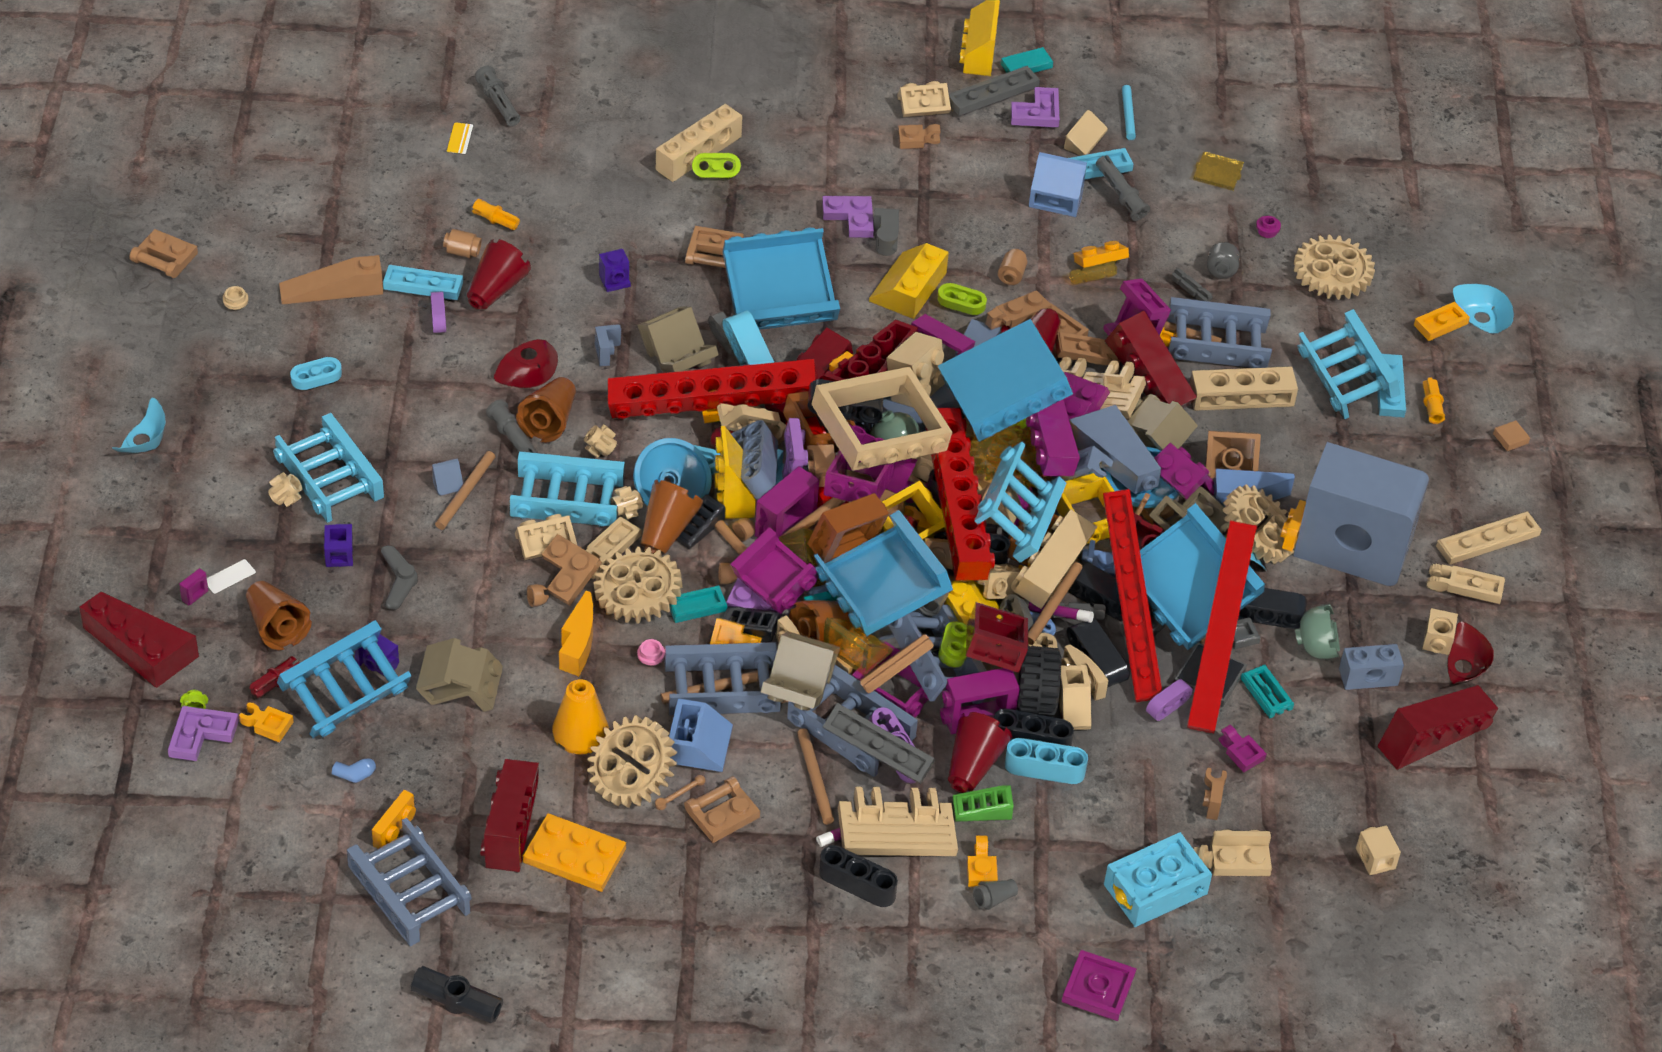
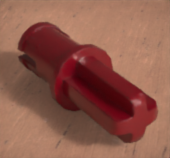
[249,656,299,698]

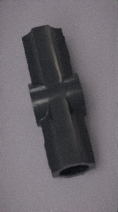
[411,966,503,1023]

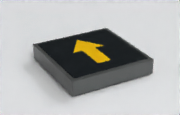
[1174,642,1247,707]

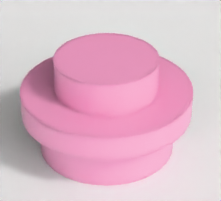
[637,639,665,665]

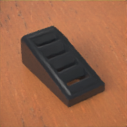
[676,494,726,550]
[722,606,780,643]

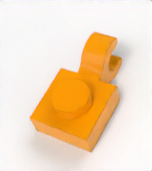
[710,618,762,644]
[967,836,998,887]

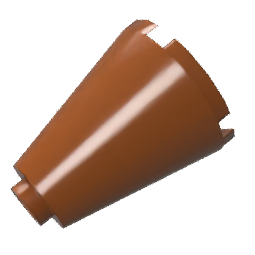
[516,377,576,443]
[641,479,703,555]
[246,581,312,650]
[789,600,854,644]

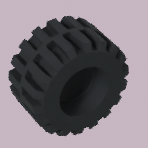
[1017,646,1061,717]

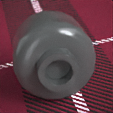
[1207,242,1240,279]

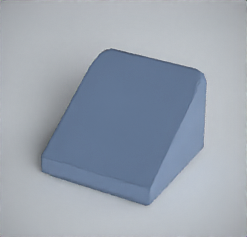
[432,458,463,495]

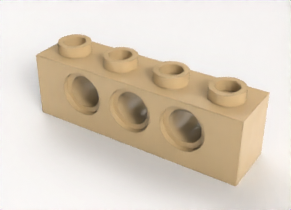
[656,104,742,182]
[1189,367,1298,411]

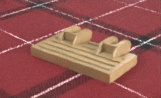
[1059,357,1146,419]
[838,787,958,856]

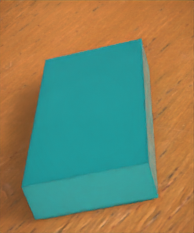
[1001,47,1053,73]
[669,585,727,623]

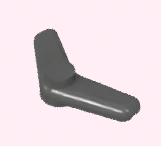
[381,545,418,610]

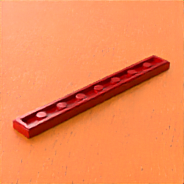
[1103,489,1162,702]
[1187,520,1257,734]

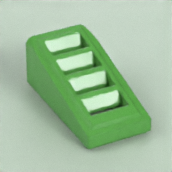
[952,785,1013,822]

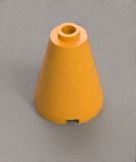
[552,679,609,755]

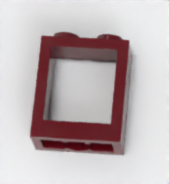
[966,602,1028,673]

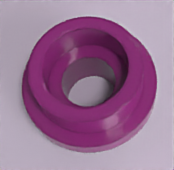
[1256,216,1281,238]

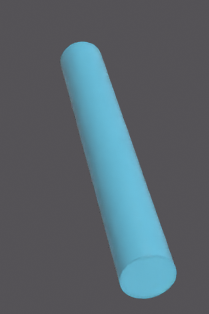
[1122,85,1136,140]

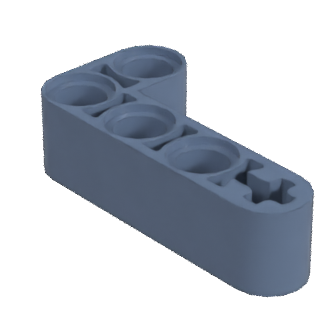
[731,420,778,499]

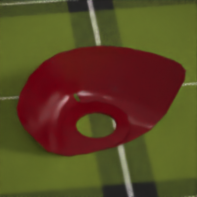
[494,339,558,388]
[1447,622,1494,684]

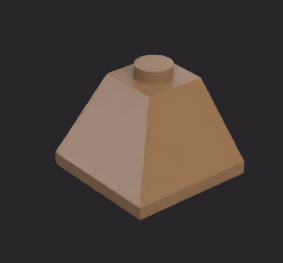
[1205,431,1261,481]

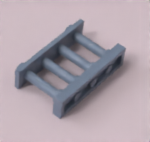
[1166,297,1272,368]
[888,605,987,704]
[664,642,781,715]
[787,665,918,777]
[347,818,472,946]

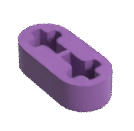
[431,291,446,333]
[1146,679,1193,721]

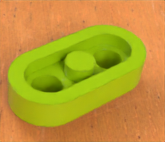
[692,153,741,178]
[937,283,987,315]
[938,621,967,668]

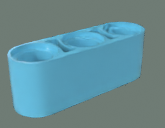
[722,311,774,366]
[1005,738,1088,784]

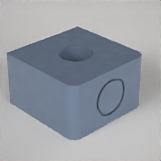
[1293,442,1429,586]

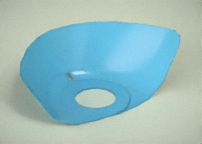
[1453,284,1514,333]
[112,398,166,453]

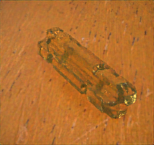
[1069,261,1117,285]

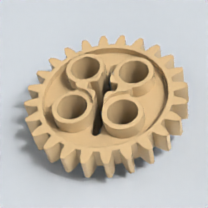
[1294,235,1375,300]
[1223,484,1296,564]
[594,547,683,623]
[587,715,677,808]

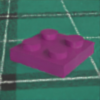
[1062,950,1137,1021]

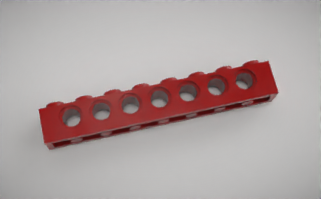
[608,359,817,419]
[925,408,995,580]

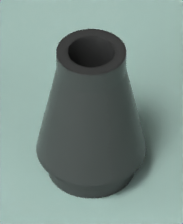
[973,879,1018,910]

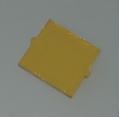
[1193,151,1244,191]

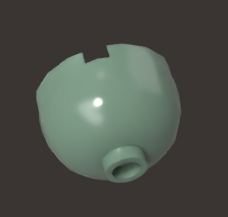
[870,410,921,440]
[1295,604,1340,659]

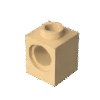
[1422,608,1458,655]
[1356,825,1401,875]

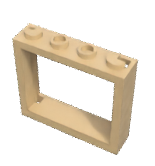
[812,367,952,471]

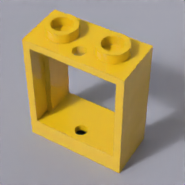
[1056,473,1114,544]
[879,481,946,542]

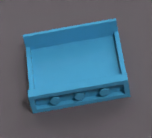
[722,227,840,330]
[938,319,1073,442]
[1140,503,1265,650]
[814,510,953,636]

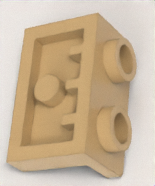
[897,81,951,117]
[717,403,781,431]
[515,514,577,560]
[977,564,1023,599]
[1210,830,1272,876]

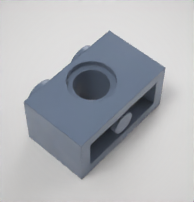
[1339,644,1404,690]

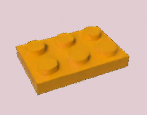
[523,813,626,892]

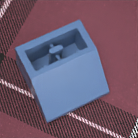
[1029,152,1087,217]
[669,699,733,772]

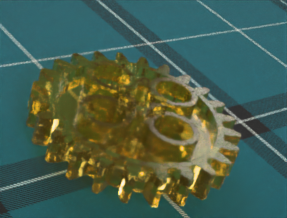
[970,422,1050,490]

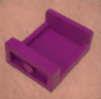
[1103,278,1171,336]
[731,527,819,614]

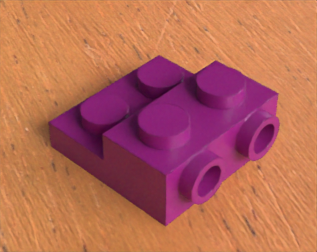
[1063,372,1110,420]

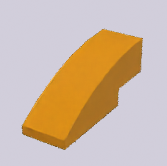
[559,591,593,677]

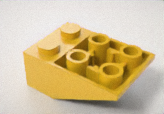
[714,426,756,519]

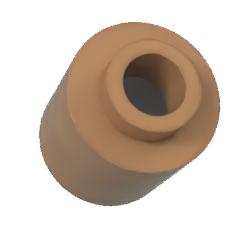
[443,229,482,258]
[998,249,1028,285]

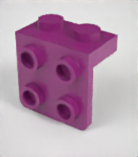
[1154,443,1215,500]

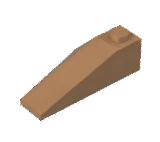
[279,255,383,304]

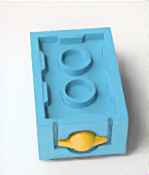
[1104,832,1212,927]

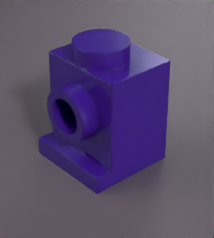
[599,249,631,292]
[324,524,353,567]
[355,635,399,677]

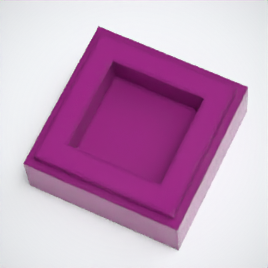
[179,568,209,606]

